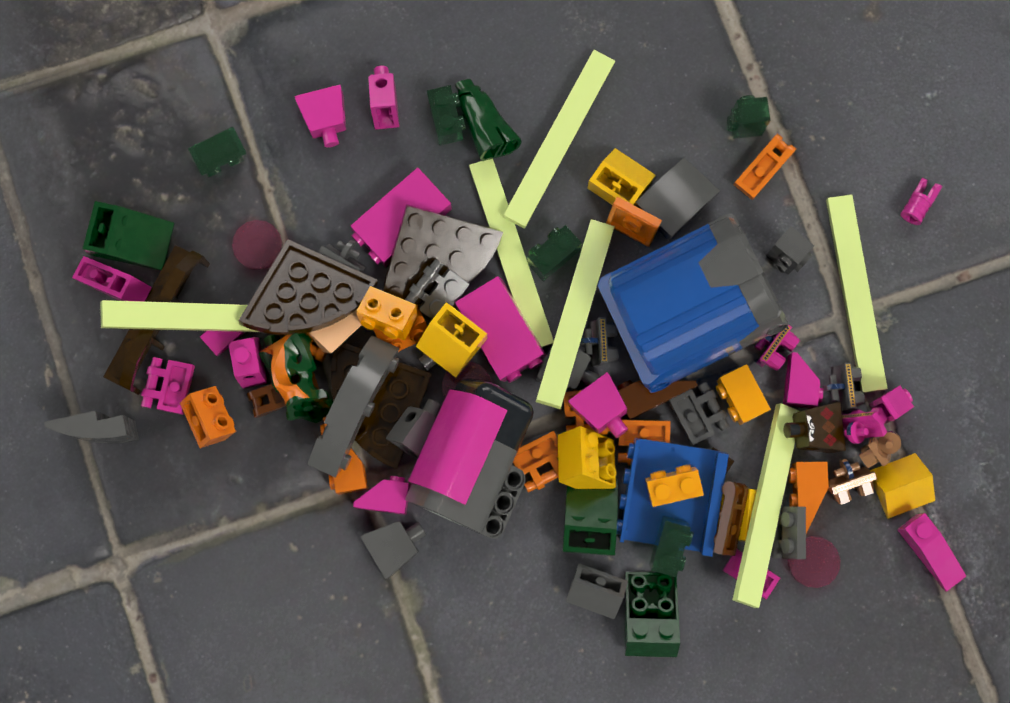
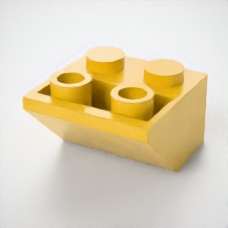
[587,148,656,205]
[416,302,488,378]
[558,426,616,489]

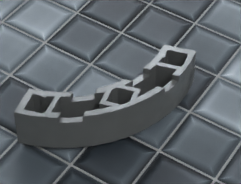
[307,336,400,478]

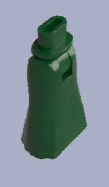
[455,79,522,161]

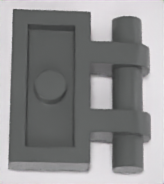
[405,259,469,319]
[668,382,730,446]
[772,507,806,559]

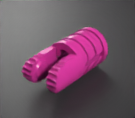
[900,178,942,225]

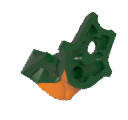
[259,333,334,423]

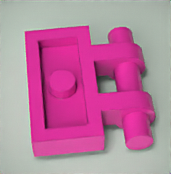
[141,357,195,415]

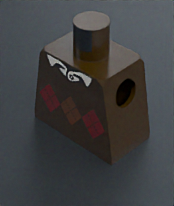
[783,402,846,454]

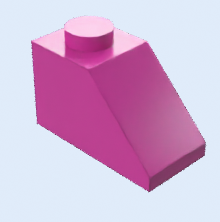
[783,352,823,409]
[869,385,914,424]
[353,476,410,515]

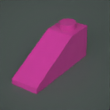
[72,256,152,302]
[897,513,966,592]

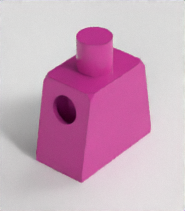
[368,66,399,130]
[295,85,346,148]
[229,337,267,389]
[568,372,628,438]

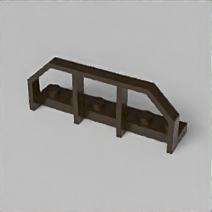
[103,245,210,395]

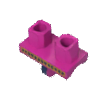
[755,324,800,371]
[842,407,888,444]

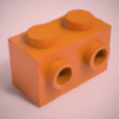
[180,386,236,448]

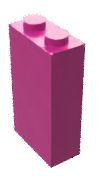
[351,168,452,268]
[455,276,547,383]

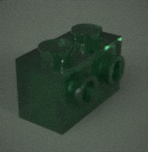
[427,85,466,146]
[727,95,771,139]
[187,127,247,178]
[527,225,582,282]
[649,516,693,577]

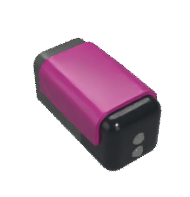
[405,378,534,539]

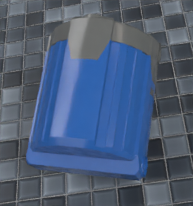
[598,214,788,393]

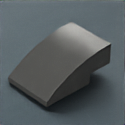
[634,158,720,241]
[44,411,139,443]

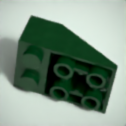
[82,201,175,270]
[562,479,618,556]
[624,572,680,657]

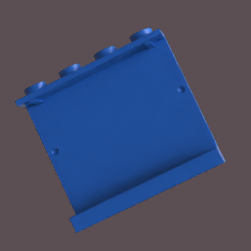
[617,438,729,557]

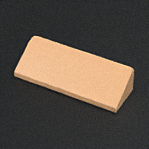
[309,308,361,353]

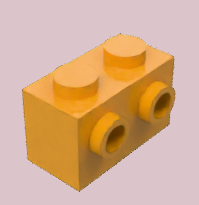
[356,286,418,341]
[716,364,771,425]
[645,465,704,507]

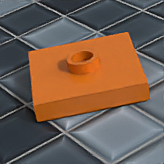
[606,197,662,247]

